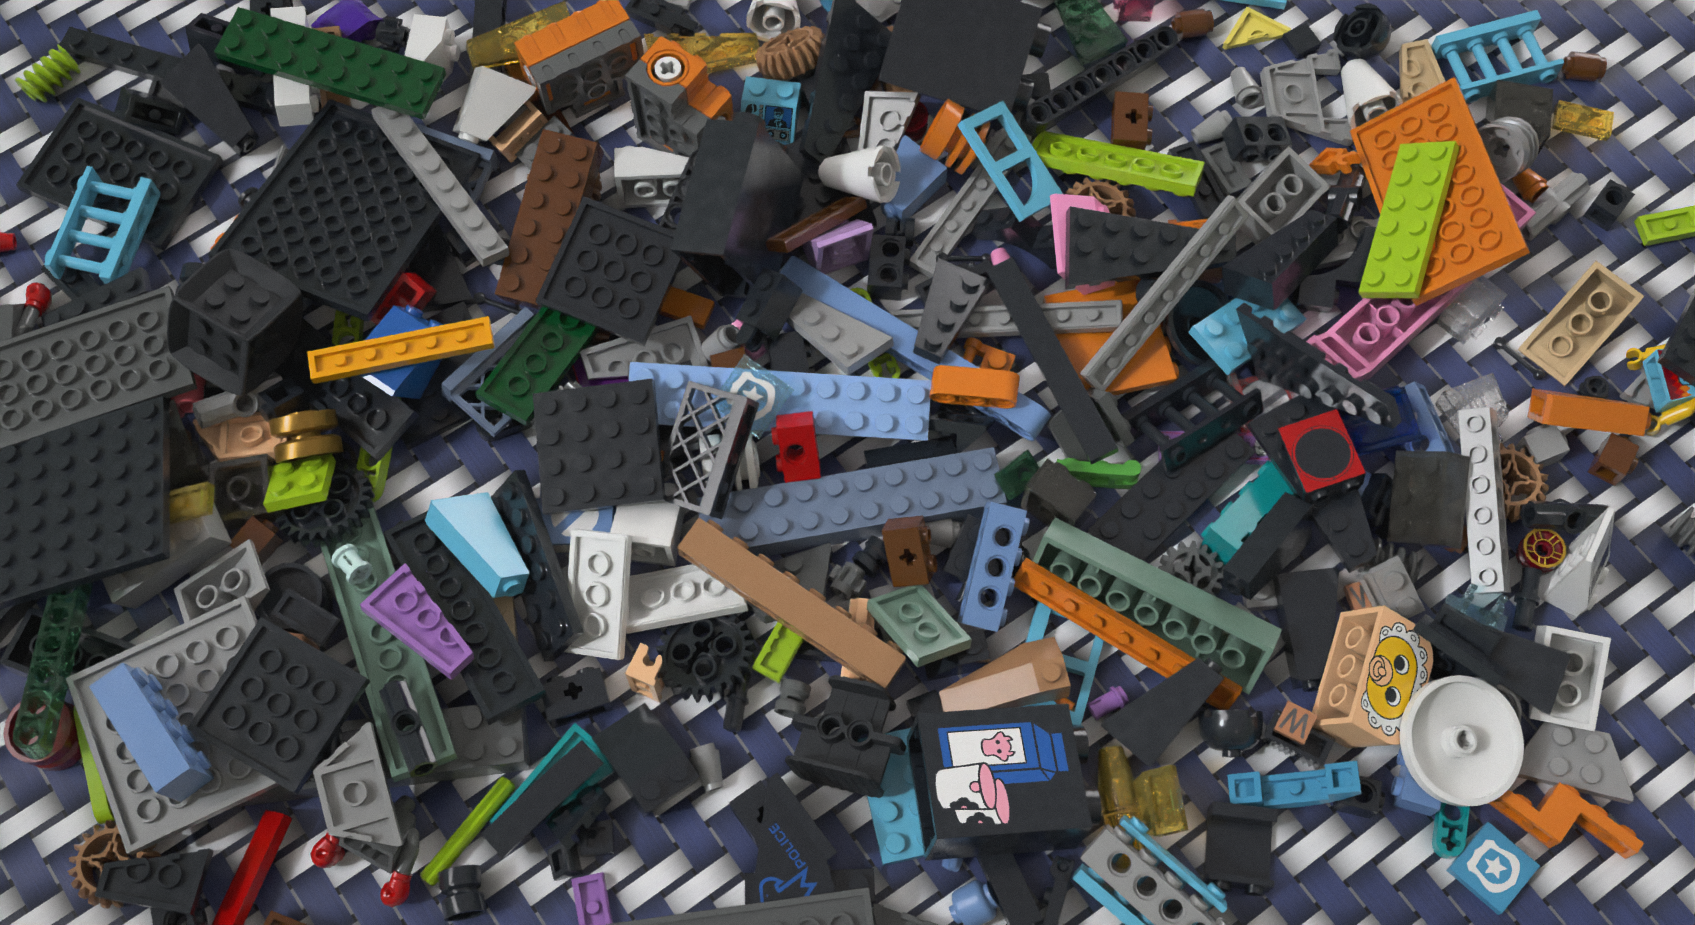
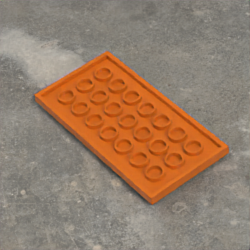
[1350,77,1530,306]

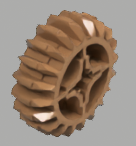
[755,26,825,80]
[1065,177,1136,217]
[1500,443,1549,523]
[67,820,161,909]

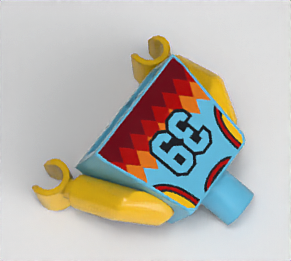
[1626,344,1695,436]

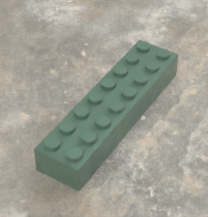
[1033,518,1282,694]

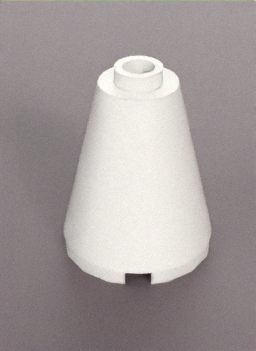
[746,0,801,42]
[1341,59,1403,129]
[818,145,900,203]

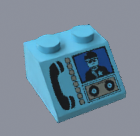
[741,76,802,145]

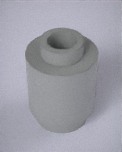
[702,324,741,362]

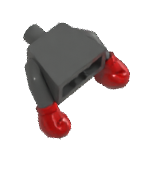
[0,282,52,342]
[310,795,420,907]

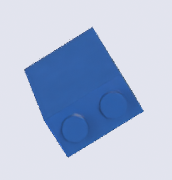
[360,304,442,399]

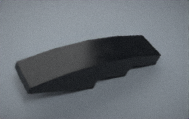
[481,740,604,858]

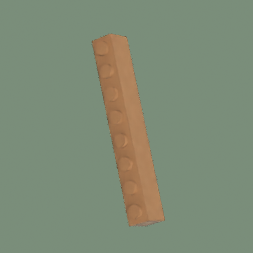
[677,518,906,690]

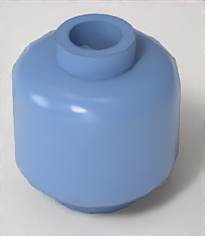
[949,880,999,925]

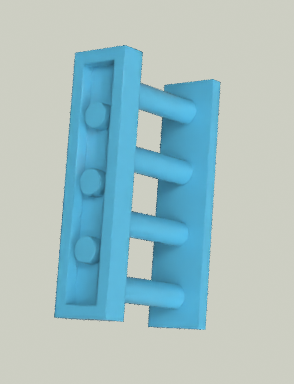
[1431,10,1564,103]
[44,166,161,284]
[1073,814,1227,925]

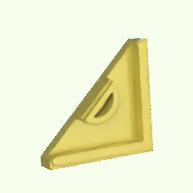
[1222,7,1291,50]

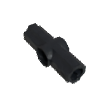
[1325,164,1367,234]
[1520,499,1609,534]
[379,680,438,777]

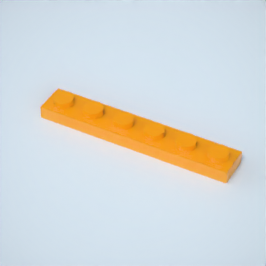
[307,316,495,384]

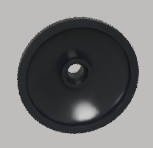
[1165,280,1230,366]

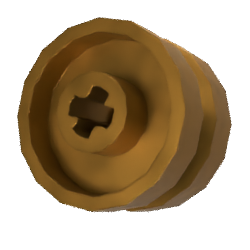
[268,409,344,463]

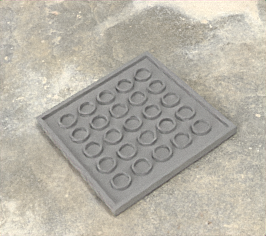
[66,596,280,855]

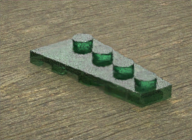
[1054,0,1128,66]

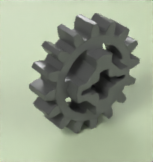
[1158,541,1224,596]

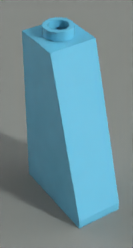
[425,492,529,598]

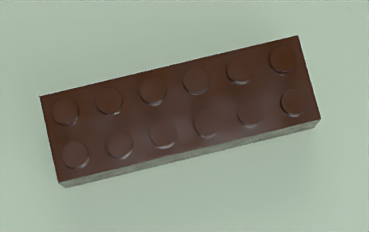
[495,129,604,310]

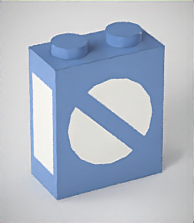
[536,487,616,554]

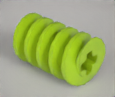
[15,44,81,103]

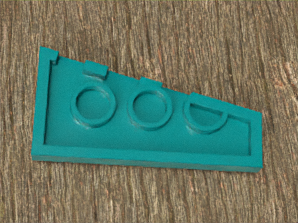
[489,723,613,824]

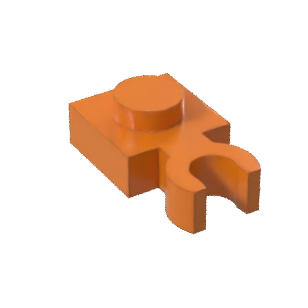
[1309,147,1362,175]

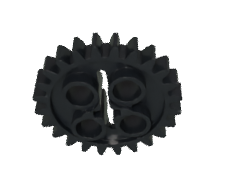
[274,461,375,548]
[655,613,756,703]

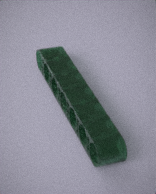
[13,582,93,760]

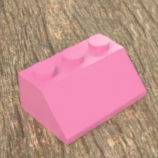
[1050,194,1115,295]

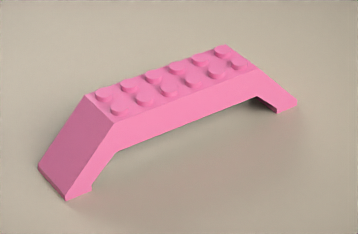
[1306,183,1536,381]

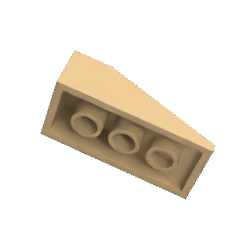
[1517,261,1644,387]

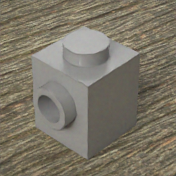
[1515,425,1570,468]

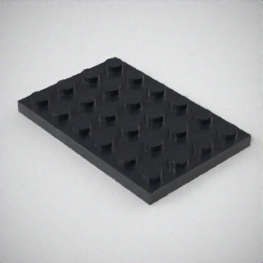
[16,97,223,251]

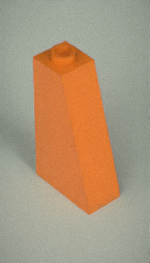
[1527,388,1651,436]

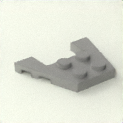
[1260,49,1353,146]

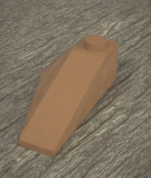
[939,637,1071,712]

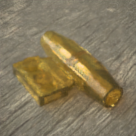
[1098,746,1189,869]

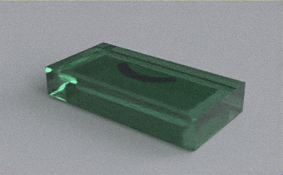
[994,449,1044,500]

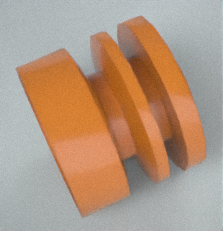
[919,99,990,174]

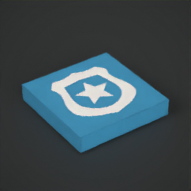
[1446,822,1540,915]

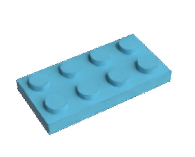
[1188,298,1307,375]
[857,728,924,866]

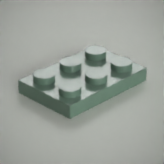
[867,585,972,667]

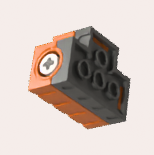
[514,0,644,119]
[625,36,733,157]

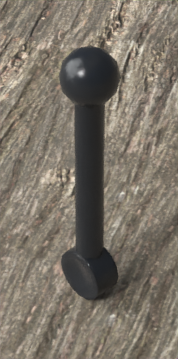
[936,252,991,262]
[474,292,522,315]
[1493,337,1545,380]

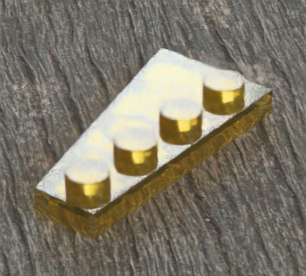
[466,0,570,70]
[644,33,760,74]

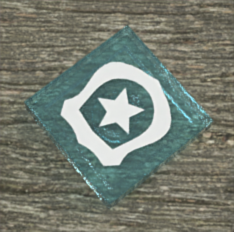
[713,354,794,439]

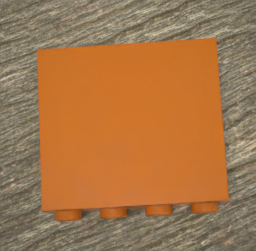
[1043,279,1179,396]

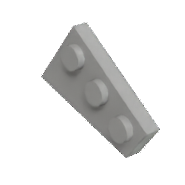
[858,91,921,151]

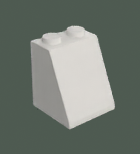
[453,66,536,144]
[610,483,685,567]

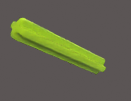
[420,776,515,886]

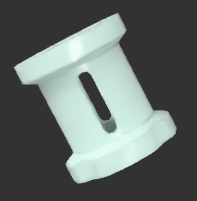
[331,544,373,585]

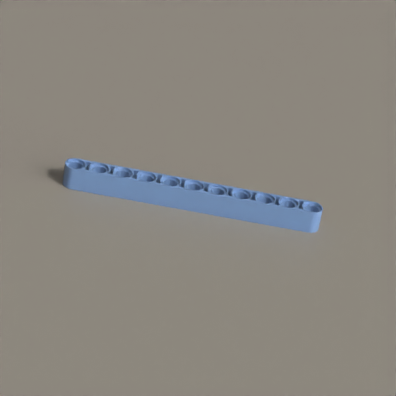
[779,256,1051,441]

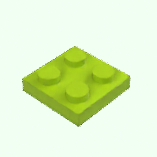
[263,453,336,513]

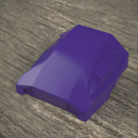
[311,0,384,42]

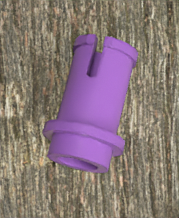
[1087,686,1129,721]

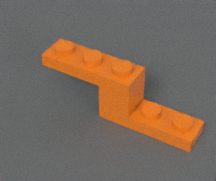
[1488,782,1644,859]

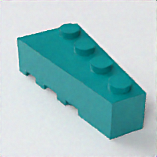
[1199,460,1295,567]

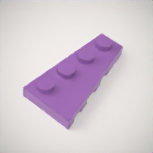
[360,563,474,680]

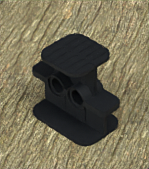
[785,675,906,798]

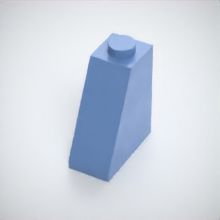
[881,135,947,220]

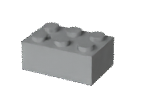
[1237,146,1329,245]

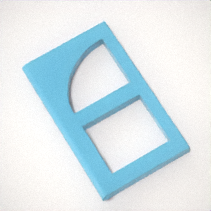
[957,101,1063,222]
[1021,601,1104,726]

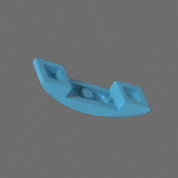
[1227,761,1362,809]

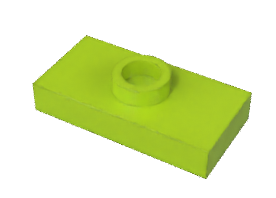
[752,622,804,684]

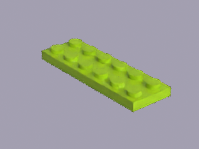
[1032,131,1205,197]
[1358,141,1460,298]

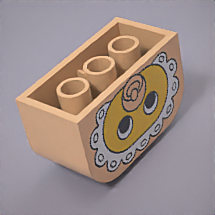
[1312,605,1433,748]

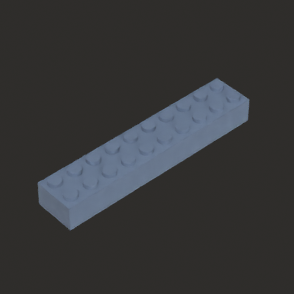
[696,447,1007,557]

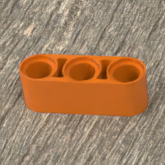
[929,365,1020,409]

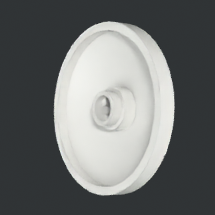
[1400,675,1524,807]

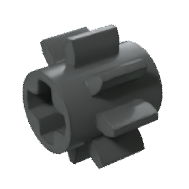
[829,562,867,600]

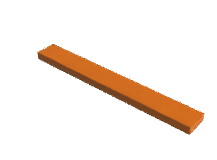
[1014,558,1243,710]

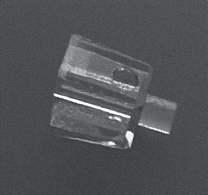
[1435,373,1508,443]

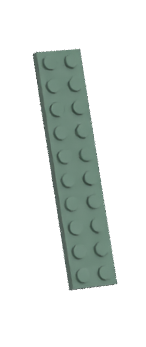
[320,499,458,782]

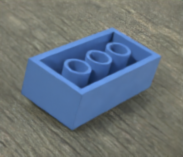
[89,663,214,802]

